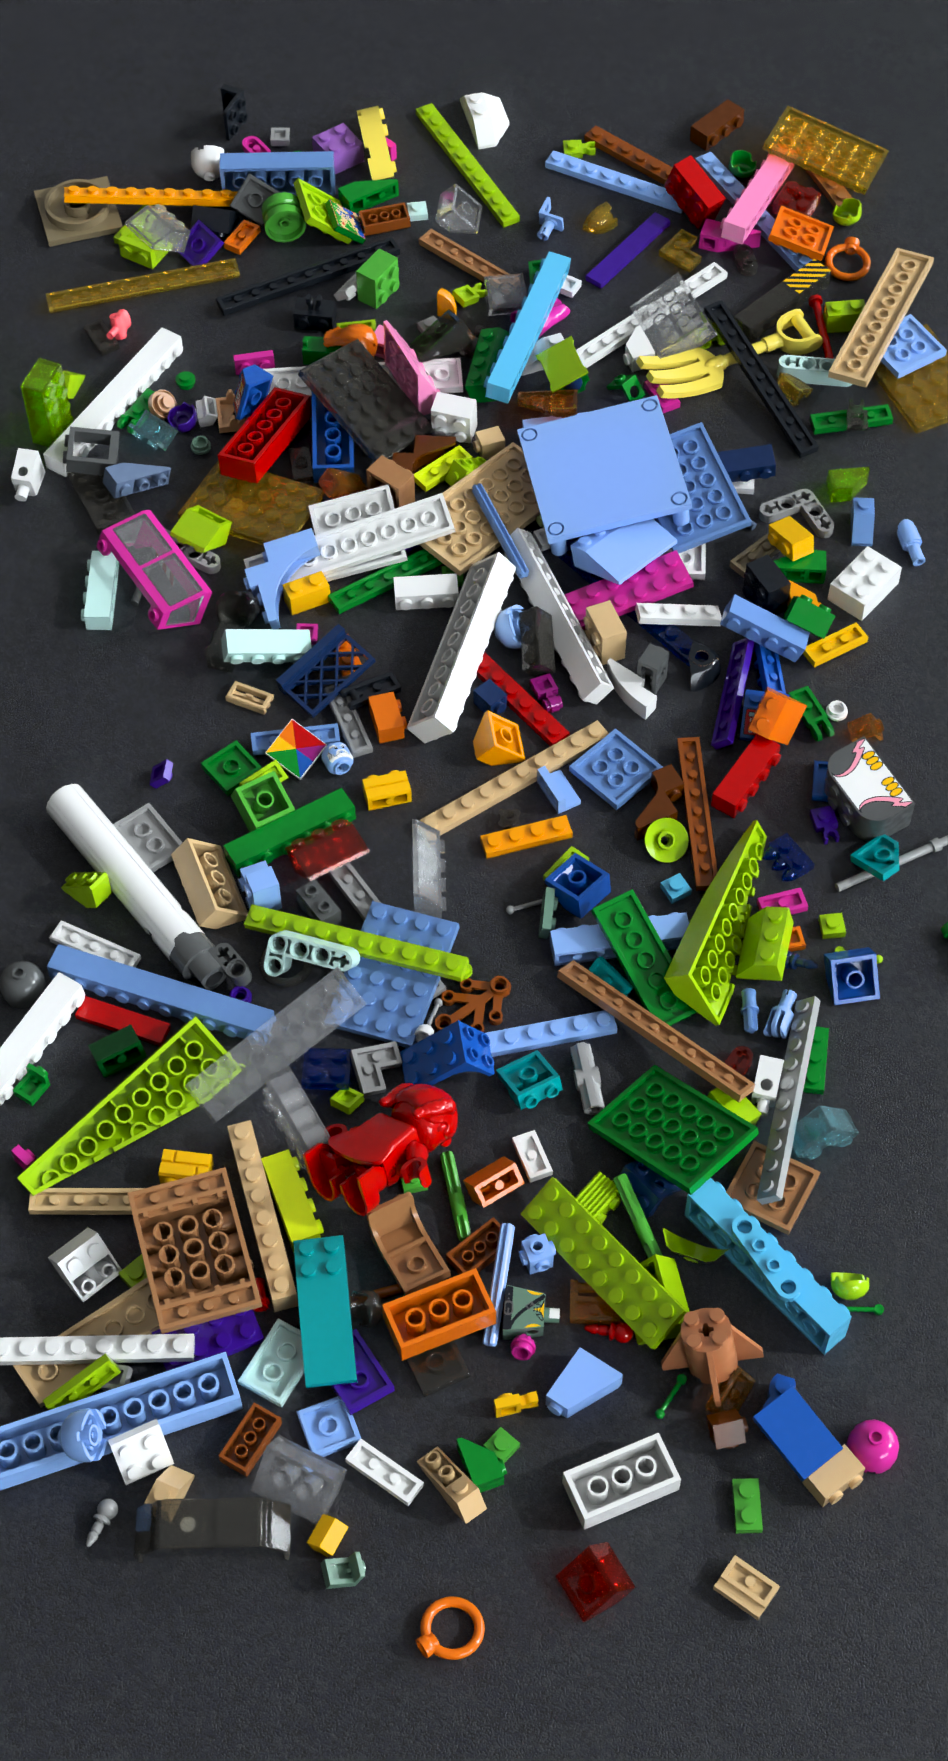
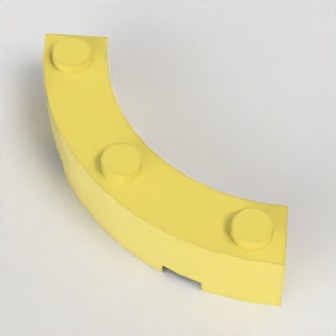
[357,106,397,180]

